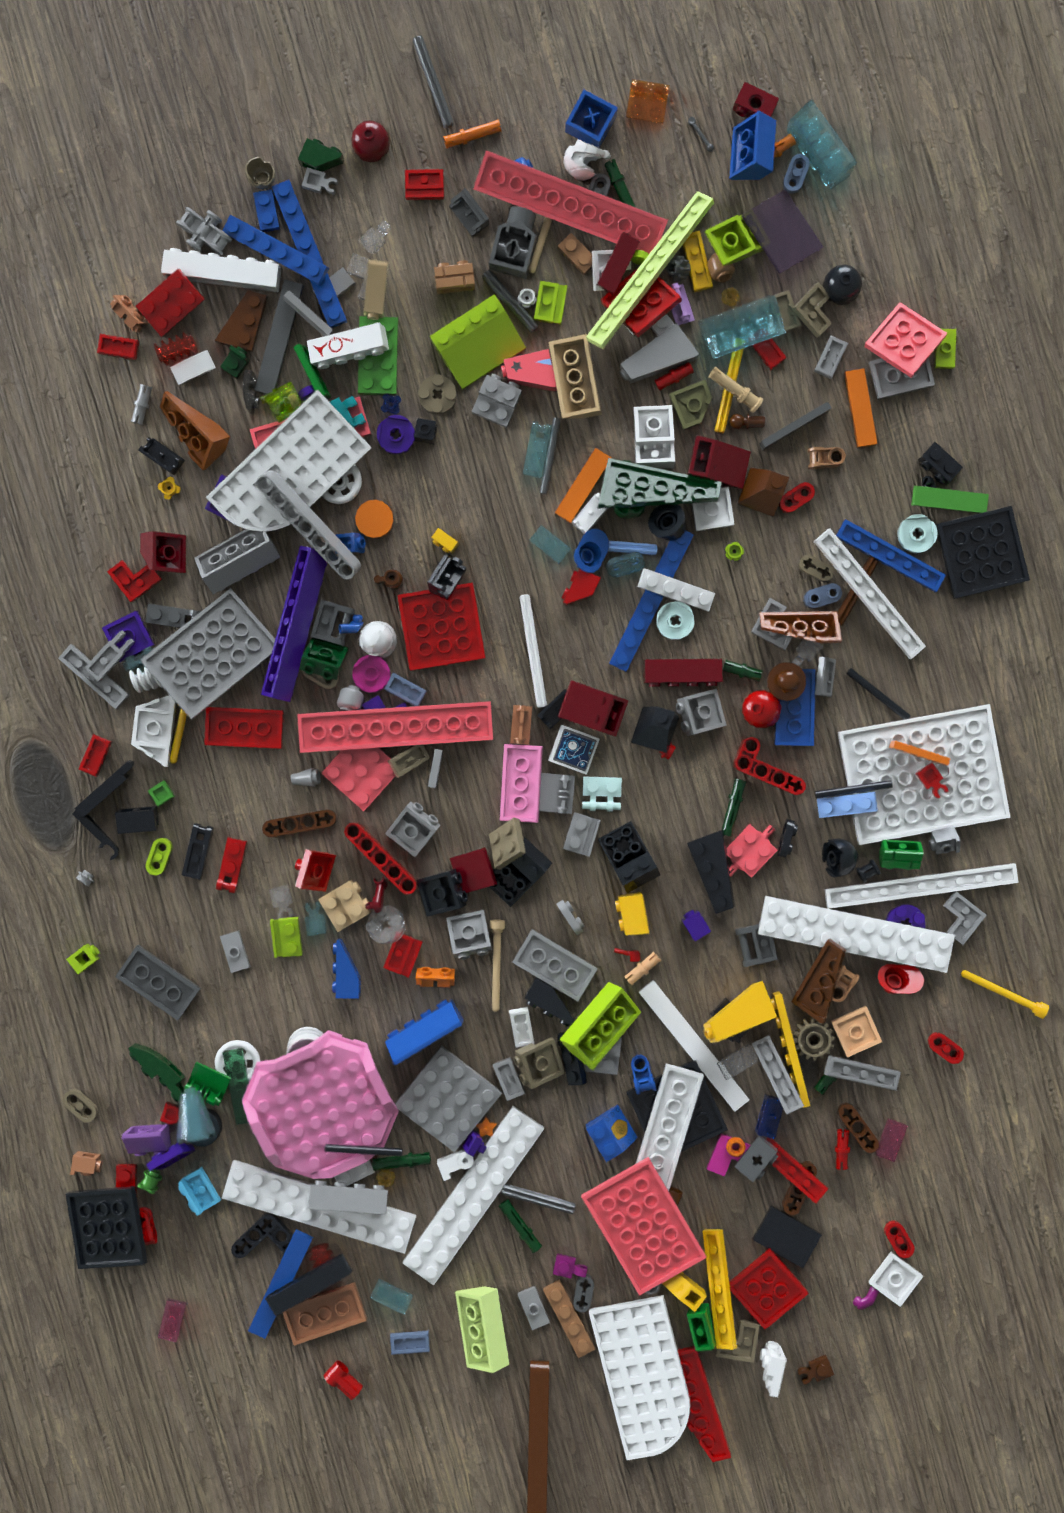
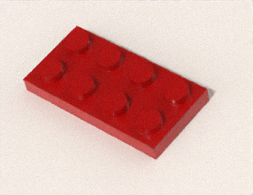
[204,707,284,749]

